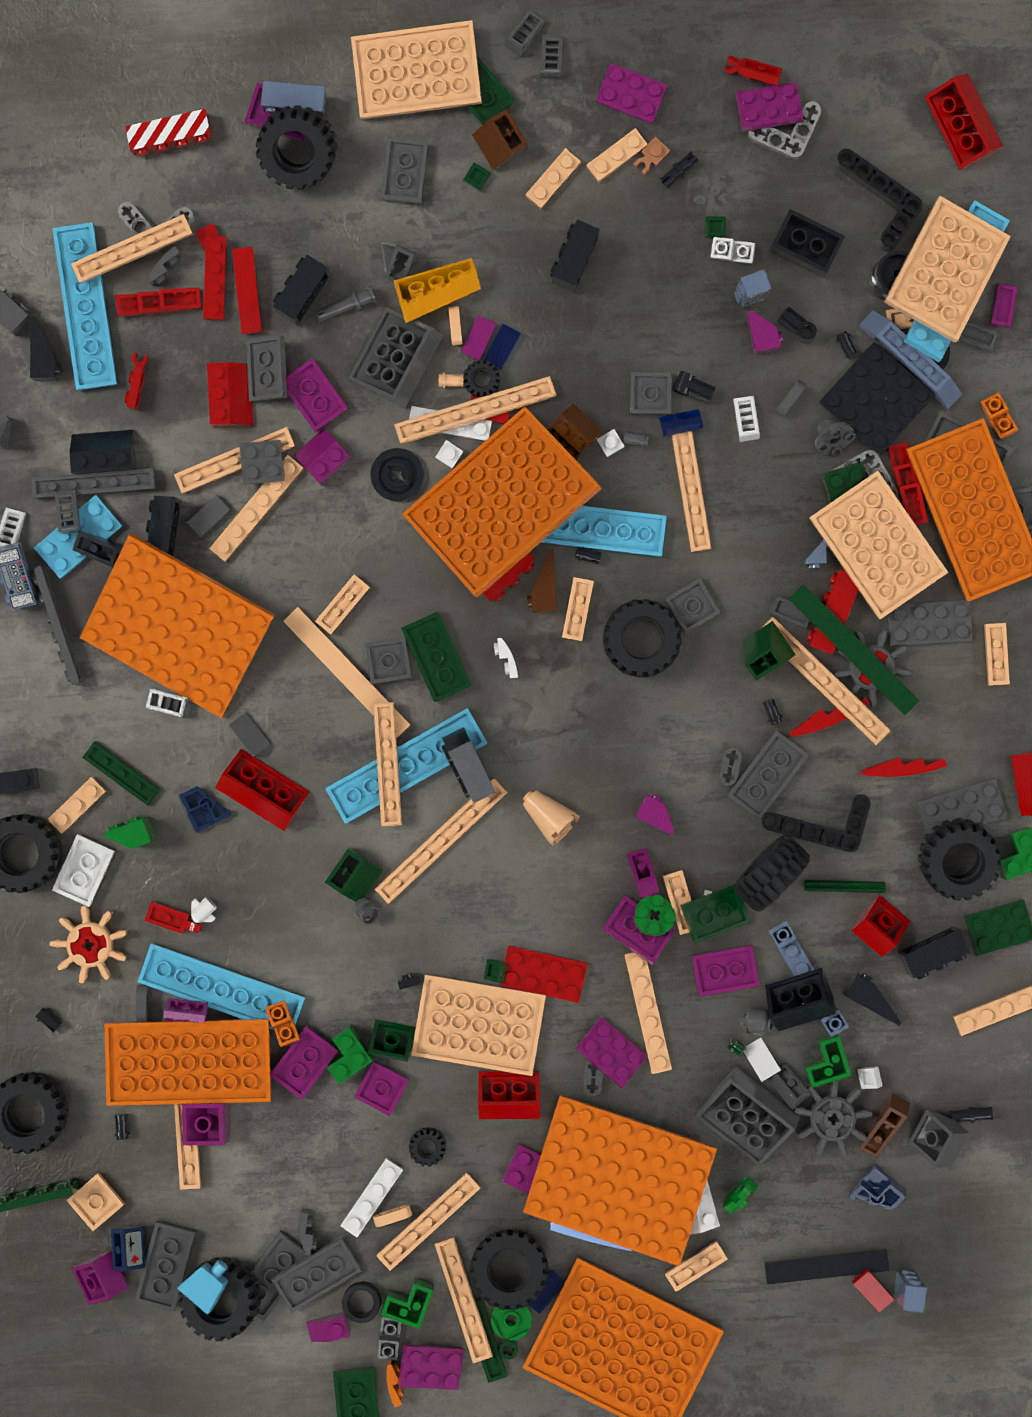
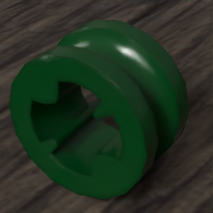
[726,1038,747,1057]
[499,1339,518,1360]

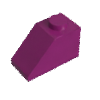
[746,311,783,354]
[635,793,674,835]
[627,848,660,899]
[306,1311,351,1342]

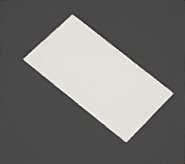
[743,1038,781,1082]

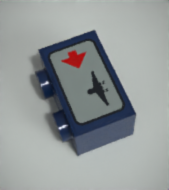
[111,1225,146,1272]

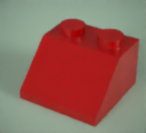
[851,895,911,957]

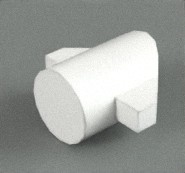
[191,897,217,923]

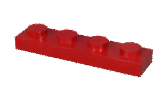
[203,236,227,320]

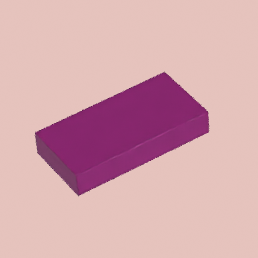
[990,283,1018,328]
[461,315,497,361]

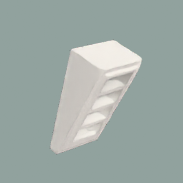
[733,396,760,442]
[0,508,26,547]

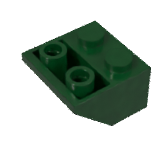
[744,621,796,681]
[325,847,383,902]

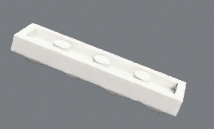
[409,406,492,441]
[341,1157,404,1237]

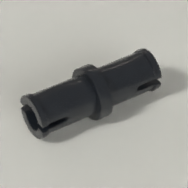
[660,151,699,189]
[950,1106,993,1123]

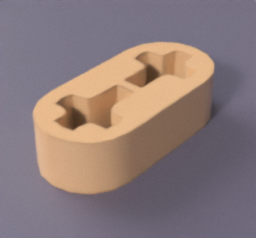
[449,306,463,346]
[373,1204,413,1227]

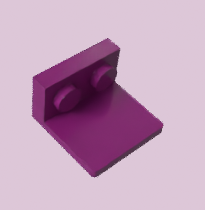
[163,998,208,1023]

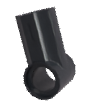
[778,307,817,344]
[672,370,716,404]

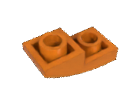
[980,392,1018,441]
[265,1000,301,1047]
[387,1360,405,1408]

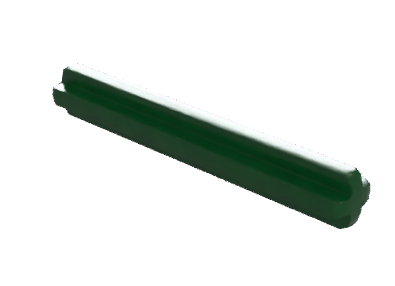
[804,880,886,893]

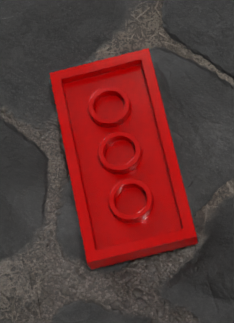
[499,945,588,1003]

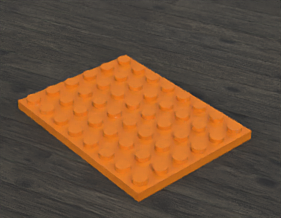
[402,407,602,598]
[80,533,275,718]
[523,1095,717,1266]
[523,1257,724,1417]

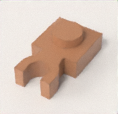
[633,137,670,176]

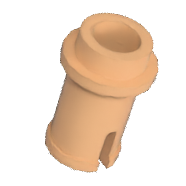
[439,372,463,389]

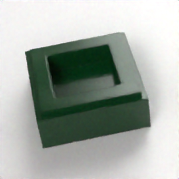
[463,162,491,192]
[705,216,726,238]
[484,959,507,983]

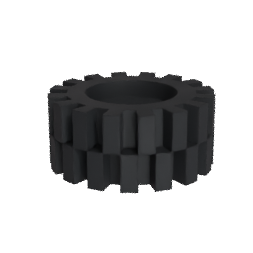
[463,359,500,397]
[409,1127,446,1167]

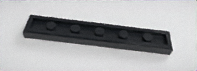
[764,1249,889,1284]

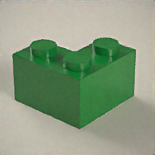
[999,827,1032,880]
[327,1025,374,1085]
[803,1034,852,1088]
[381,1278,434,1329]

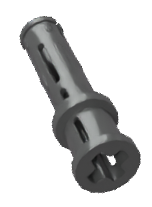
[315,285,377,322]

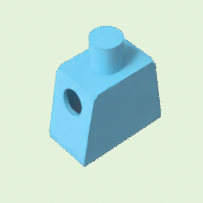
[177,1260,228,1314]

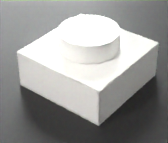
[597,429,625,457]
[435,440,463,469]
[857,1066,882,1089]

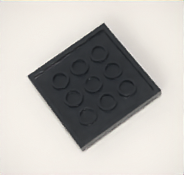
[819,342,935,457]

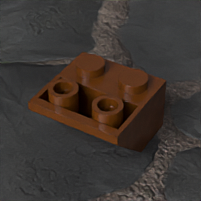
[472,109,528,170]
[548,404,603,461]

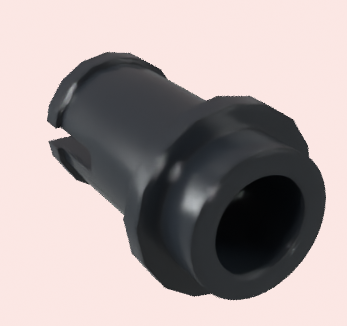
[835,331,858,358]
[575,547,602,565]
[762,698,783,726]
[35,1007,62,1033]
[114,1114,130,1140]

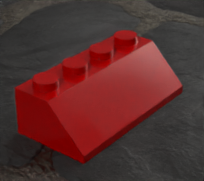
[924,73,1003,170]
[215,749,310,831]

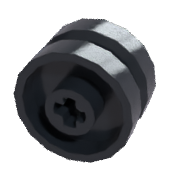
[869,251,908,301]

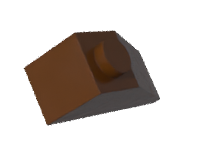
[527,549,557,613]
[859,1093,910,1158]

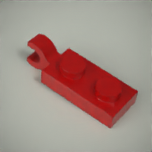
[724,56,782,86]
[125,353,148,411]
[144,901,203,934]

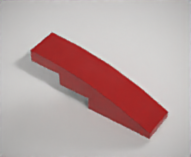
[232,246,263,334]
[115,287,202,317]
[887,442,928,525]
[788,697,870,737]
[859,757,947,777]

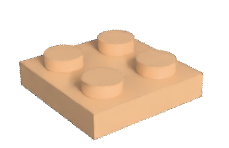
[66,1173,125,1231]

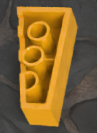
[394,258,481,323]

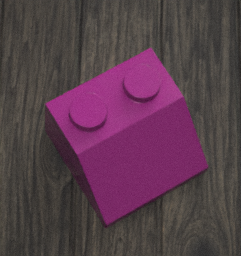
[294,428,352,486]
[182,1103,229,1146]
[72,1251,128,1305]

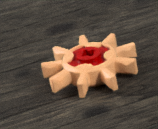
[50,905,128,983]

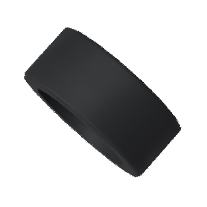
[342,1281,381,1323]

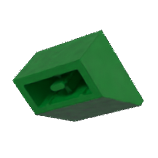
[103,815,157,849]

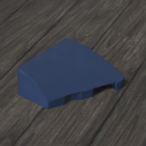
[177,786,232,834]
[849,1164,906,1211]

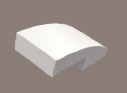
[711,237,756,265]
[494,638,518,679]

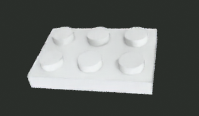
[52,834,115,907]

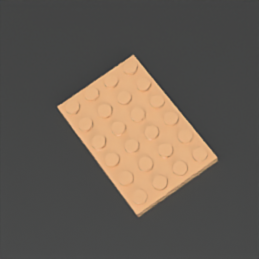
[351,20,482,120]
[884,196,1011,343]
[809,471,948,620]
[411,974,546,1076]

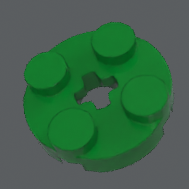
[634,894,676,936]
[722,1176,759,1215]
[491,1306,532,1341]

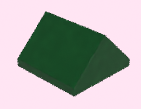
[368,1019,415,1062]

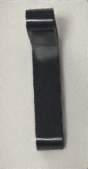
[835,149,923,252]
[760,794,871,852]

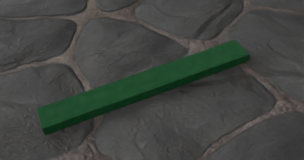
[788,584,920,715]

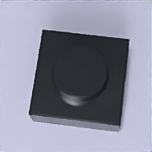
[398,972,420,990]

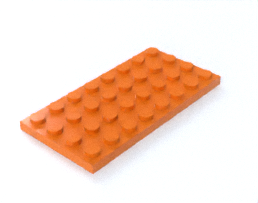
[906,418,1032,602]
[104,1019,271,1106]

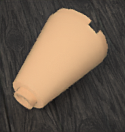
[523,790,580,846]

